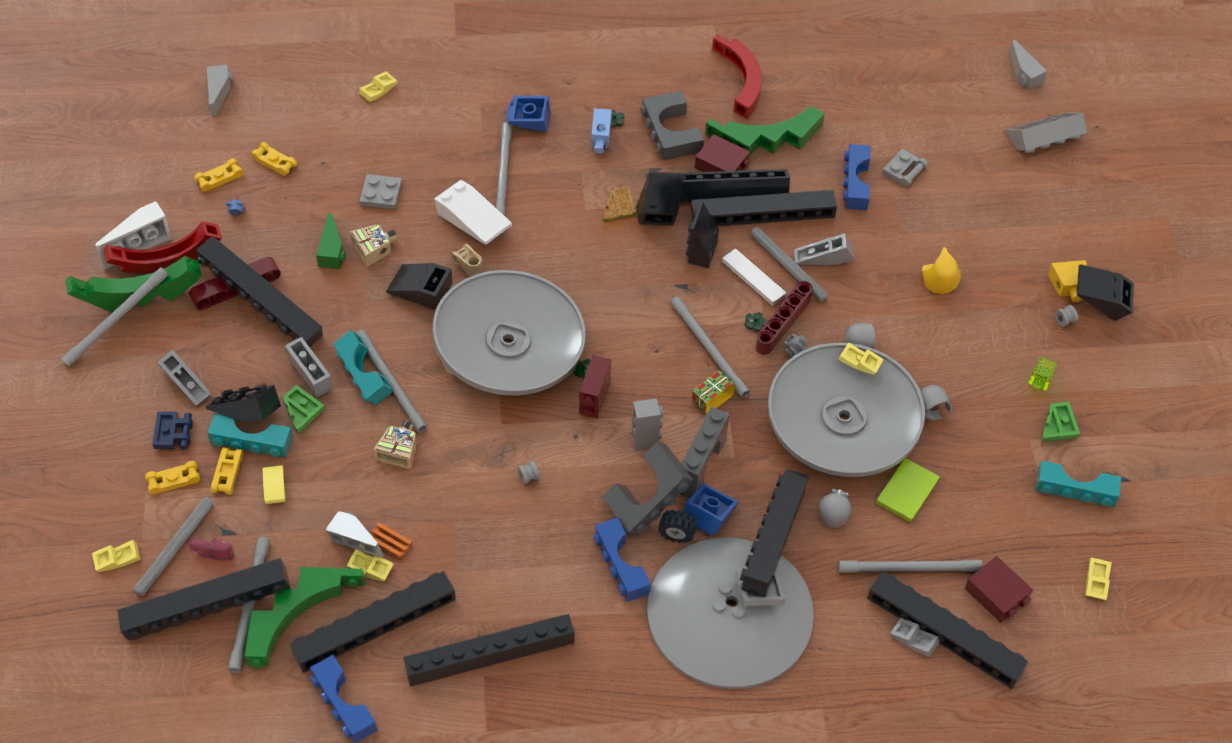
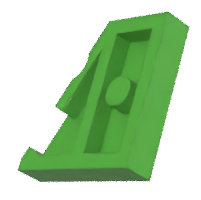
[283,385,325,433]
[1042,402,1080,442]

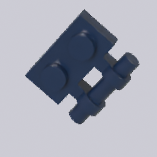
[153,412,193,450]

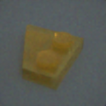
[602,185,637,223]

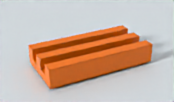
[371,522,412,560]

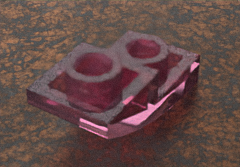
[188,536,235,560]

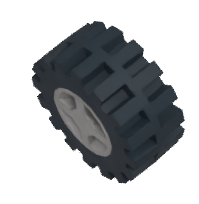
[658,510,697,543]

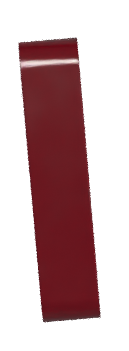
[189,257,281,310]
[756,281,813,355]

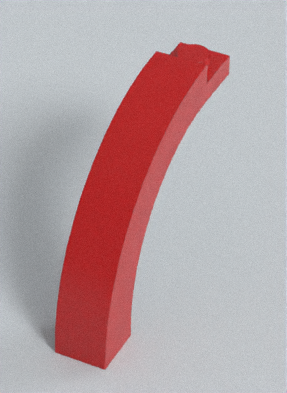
[712,34,762,119]
[104,221,222,274]

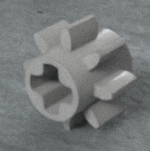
[784,334,808,357]

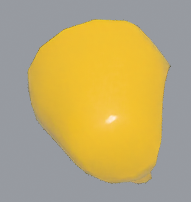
[922,247,961,294]

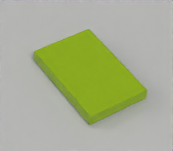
[876,458,940,523]

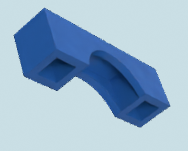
[843,144,871,211]
[593,517,651,602]
[310,655,377,743]

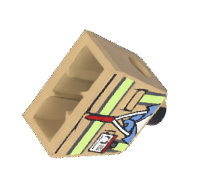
[350,225,397,267]
[374,421,417,470]

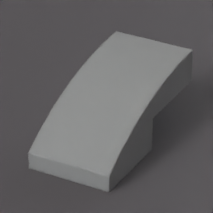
[890,618,940,657]

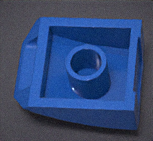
[505,96,551,131]
[683,483,739,535]

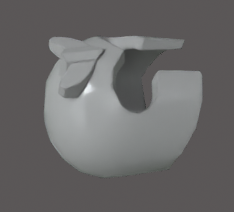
[844,323,875,348]
[921,385,952,420]
[819,489,852,528]

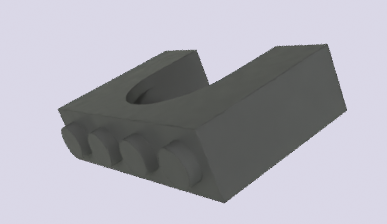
[640,90,704,160]
[680,406,730,498]
[602,442,693,535]

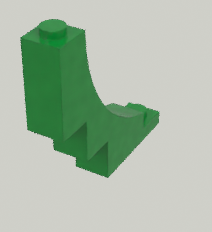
[705,106,825,157]
[65,256,202,313]
[244,567,365,668]

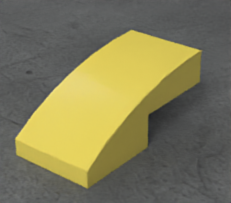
[359,72,397,102]
[838,342,884,375]
[263,465,286,504]
[92,540,141,572]
[346,549,394,582]
[1085,558,1112,601]

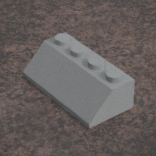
[1005,112,1087,153]

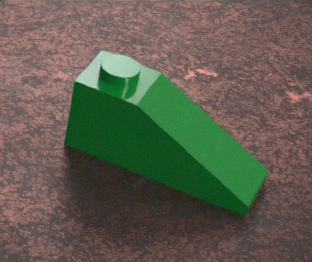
[316,213,346,269]

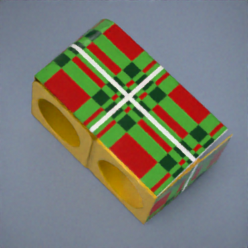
[692,370,735,414]

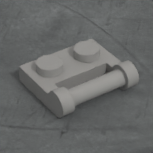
[882,149,929,187]

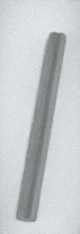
[751,227,828,302]
[133,497,214,597]

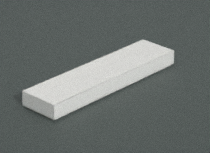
[722,249,786,306]

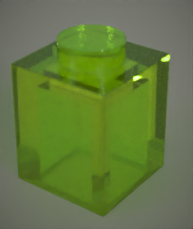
[1028,356,1058,391]

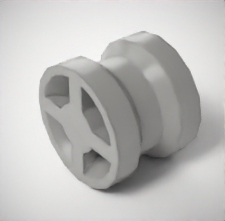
[1055,305,1078,327]
[517,461,540,485]

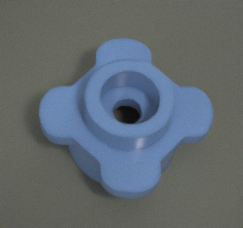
[226,200,246,215]

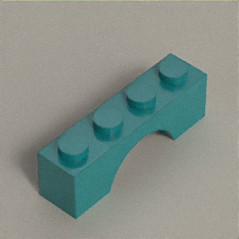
[334,330,394,405]
[207,414,293,458]
[1035,461,1121,507]

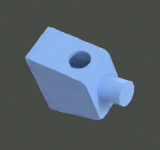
[591,108,612,154]

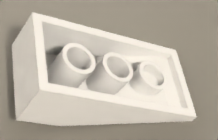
[434,180,512,245]
[95,201,172,269]

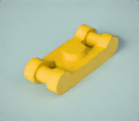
[250,142,297,176]
[194,158,244,192]
[211,447,244,495]
[145,461,201,495]

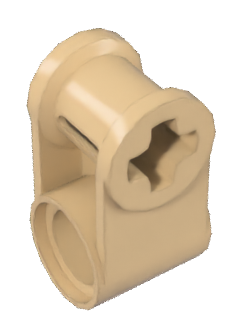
[450,244,483,277]

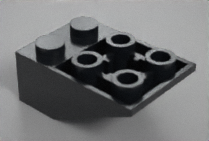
[635,172,684,225]
[686,201,719,268]
[386,263,453,310]
[1077,265,1134,321]
[205,383,281,423]

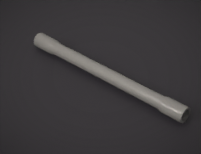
[495,122,512,216]
[61,267,169,367]
[670,296,750,398]
[356,329,428,433]
[228,537,270,673]
[838,560,983,573]

